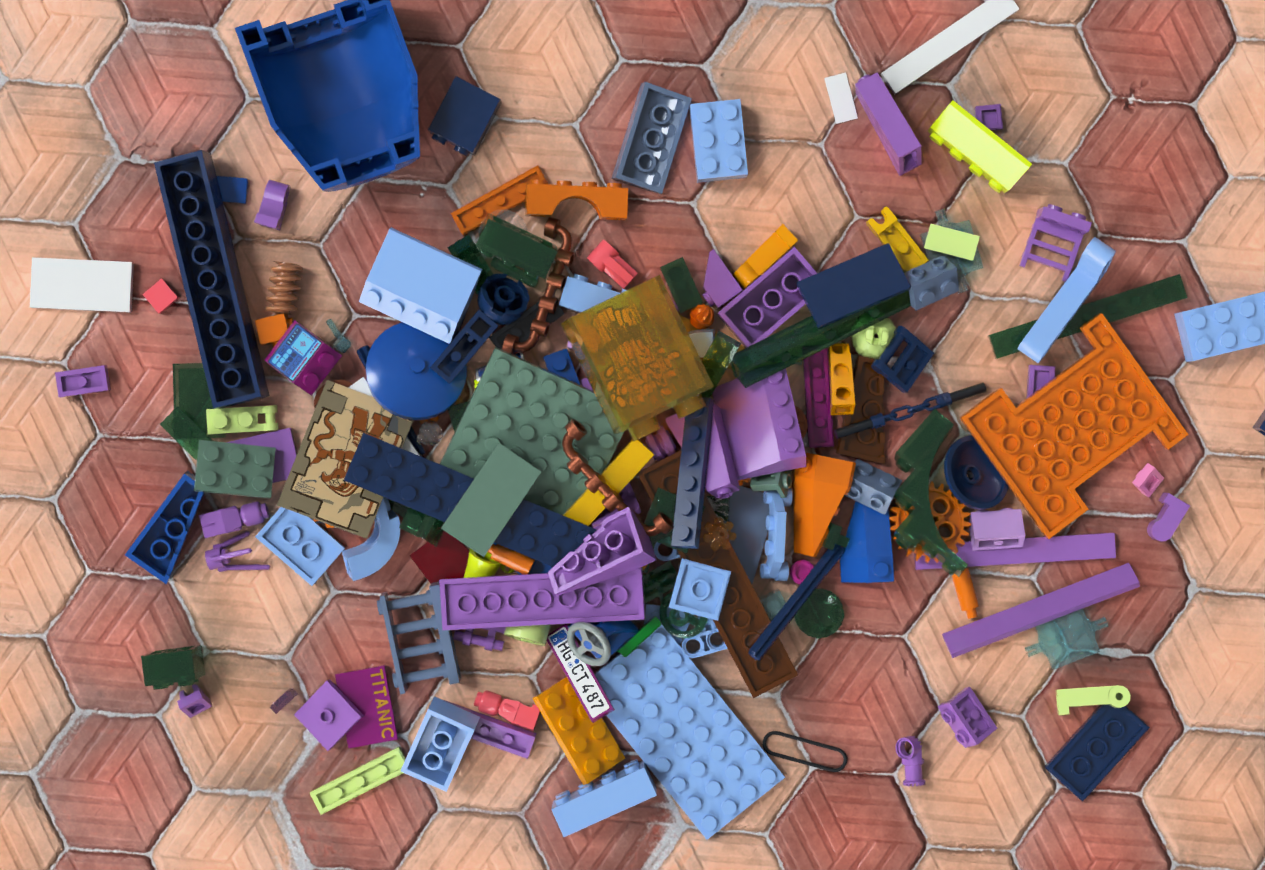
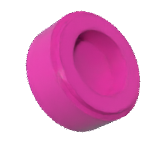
[790,560,814,585]

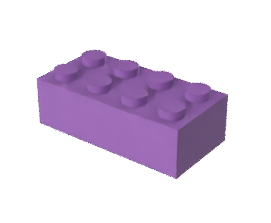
[717,247,817,352]

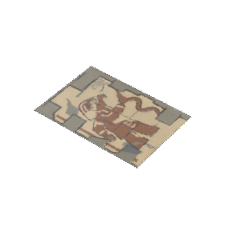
[277,380,413,539]

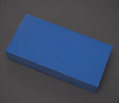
[217,176,248,204]

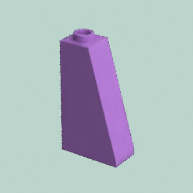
[855,73,922,176]
[665,404,740,499]

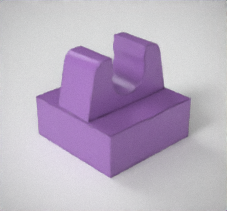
[177,684,212,718]

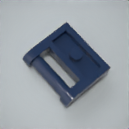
[871,326,934,393]

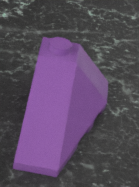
[548,507,657,596]

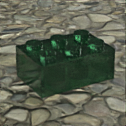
[475,213,558,280]

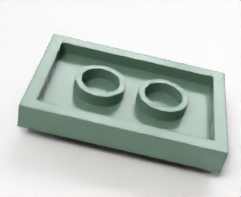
[194,440,276,499]

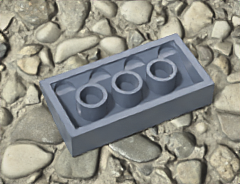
[611,82,692,194]

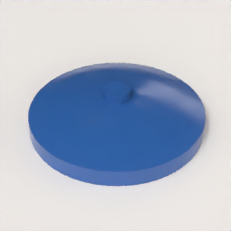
[366,322,467,420]

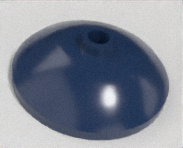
[944,435,1009,510]

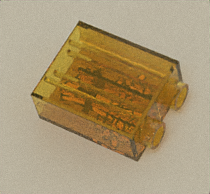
[561,275,714,441]

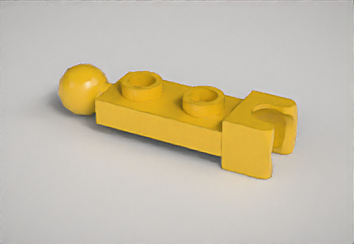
[866,206,929,272]

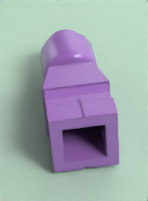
[199,501,269,538]

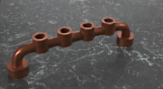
[502,217,575,355]
[562,419,673,537]

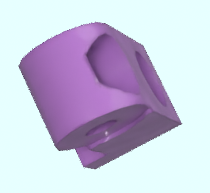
[254,180,290,231]
[1147,492,1190,541]

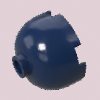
[477,274,530,325]

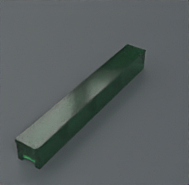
[728,270,911,388]

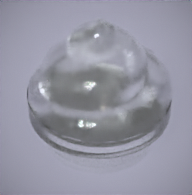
[417,421,443,446]

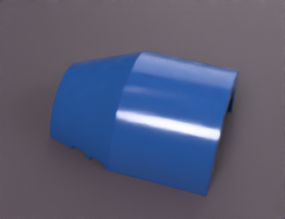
[235,0,420,192]

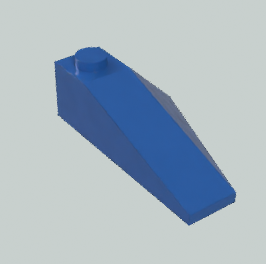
[840,501,894,583]

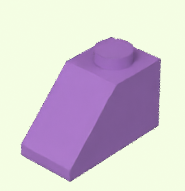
[702,249,743,309]

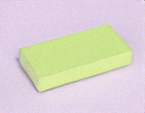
[924,224,980,261]

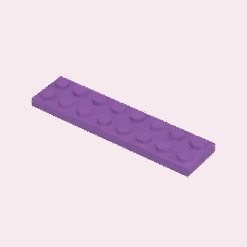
[439,567,646,630]

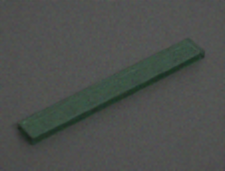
[988,274,1187,359]

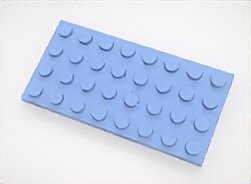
[595,623,785,840]

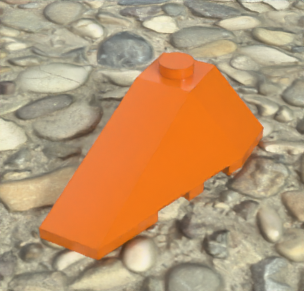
[794,452,856,557]

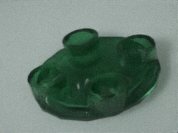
[795,588,845,638]

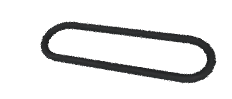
[762,731,847,772]

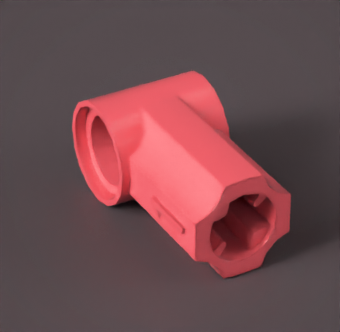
[586,239,638,289]

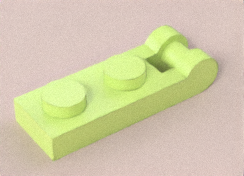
[206,405,279,434]

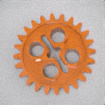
[889,481,971,563]

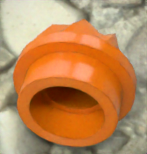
[690,304,714,329]

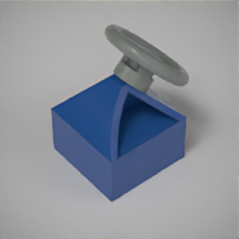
[567,620,639,666]

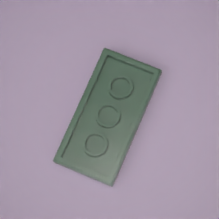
[441,443,541,557]

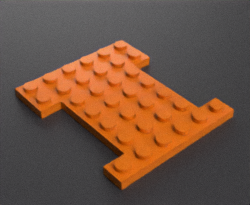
[959,313,1189,539]

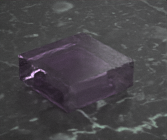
[270,688,298,714]

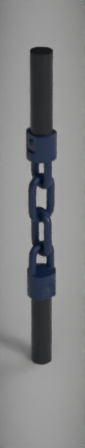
[834,383,986,439]

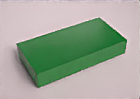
[617,616,661,657]

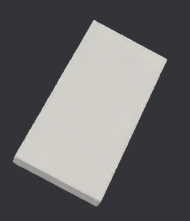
[30,257,134,313]

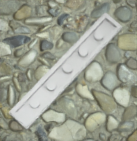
[881,0,1019,95]

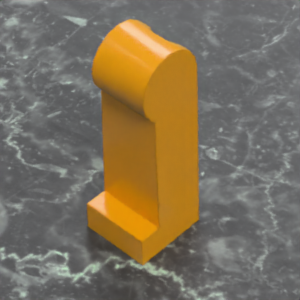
[732,224,798,289]
[829,343,855,415]

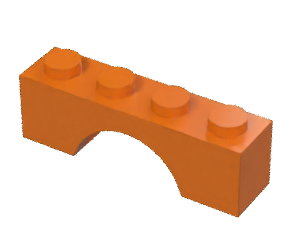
[525,179,628,220]

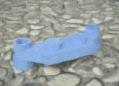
[760,488,792,581]

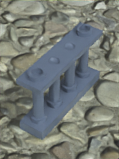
[377,581,461,694]

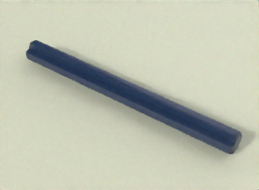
[748,543,844,660]

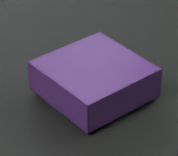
[975,104,1003,131]

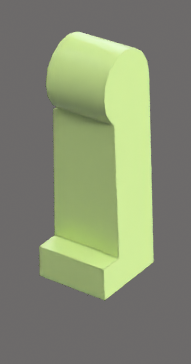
[1056,685,1131,716]

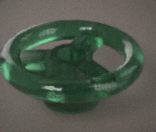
[659,591,708,639]

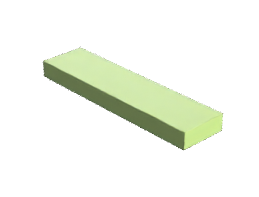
[310,746,406,815]

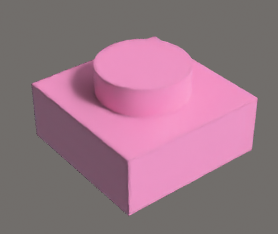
[1132,463,1164,497]

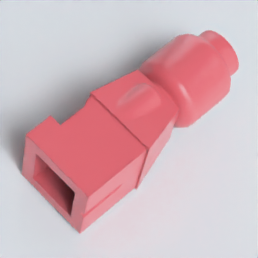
[474,690,541,732]

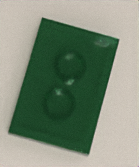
[173,363,226,439]

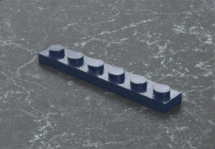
[671,397,714,549]

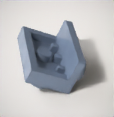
[904,256,959,311]
[845,459,902,514]

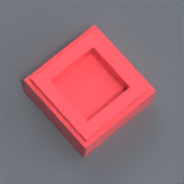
[142,278,179,314]

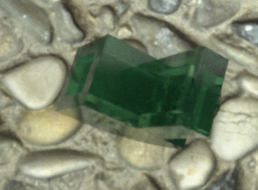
[447,235,494,294]

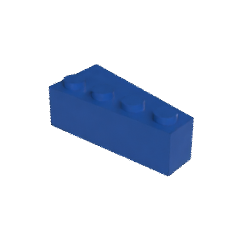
[125,470,205,584]

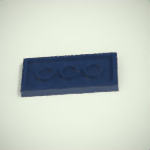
[797,243,911,329]
[1044,704,1150,802]

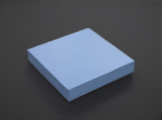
[669,558,731,621]

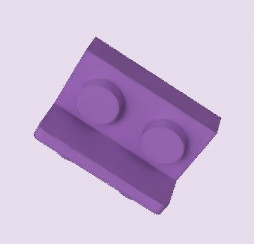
[938,687,997,748]

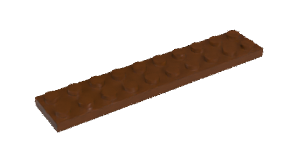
[637,450,798,698]

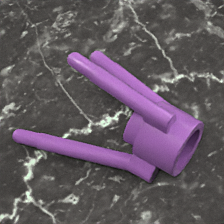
[205,531,270,572]

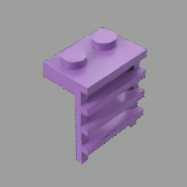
[1019,204,1092,282]

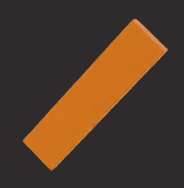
[450,165,548,236]

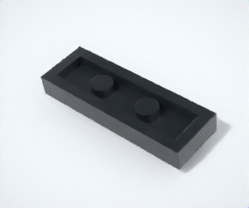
[489,301,565,349]

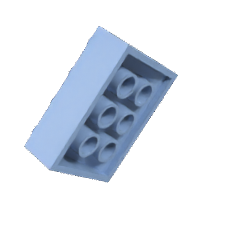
[359,227,483,344]

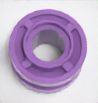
[645,425,677,462]

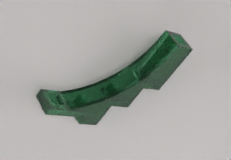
[894,409,968,577]

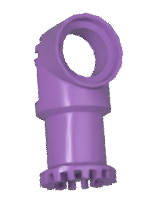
[896,736,925,786]

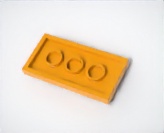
[533,676,625,785]

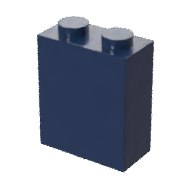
[428,76,502,157]

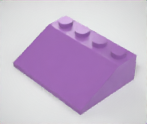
[712,364,806,480]

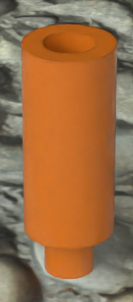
[488,544,535,574]
[951,567,979,619]

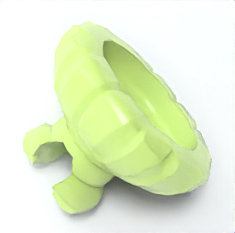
[851,313,896,359]

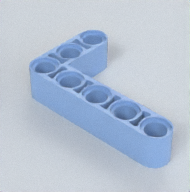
[1017,237,1116,363]

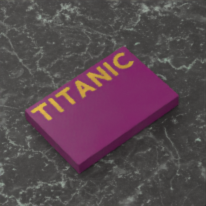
[335,665,398,749]

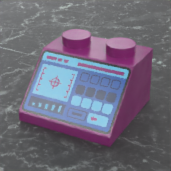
[265,320,342,396]

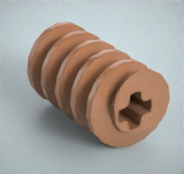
[265,261,303,315]

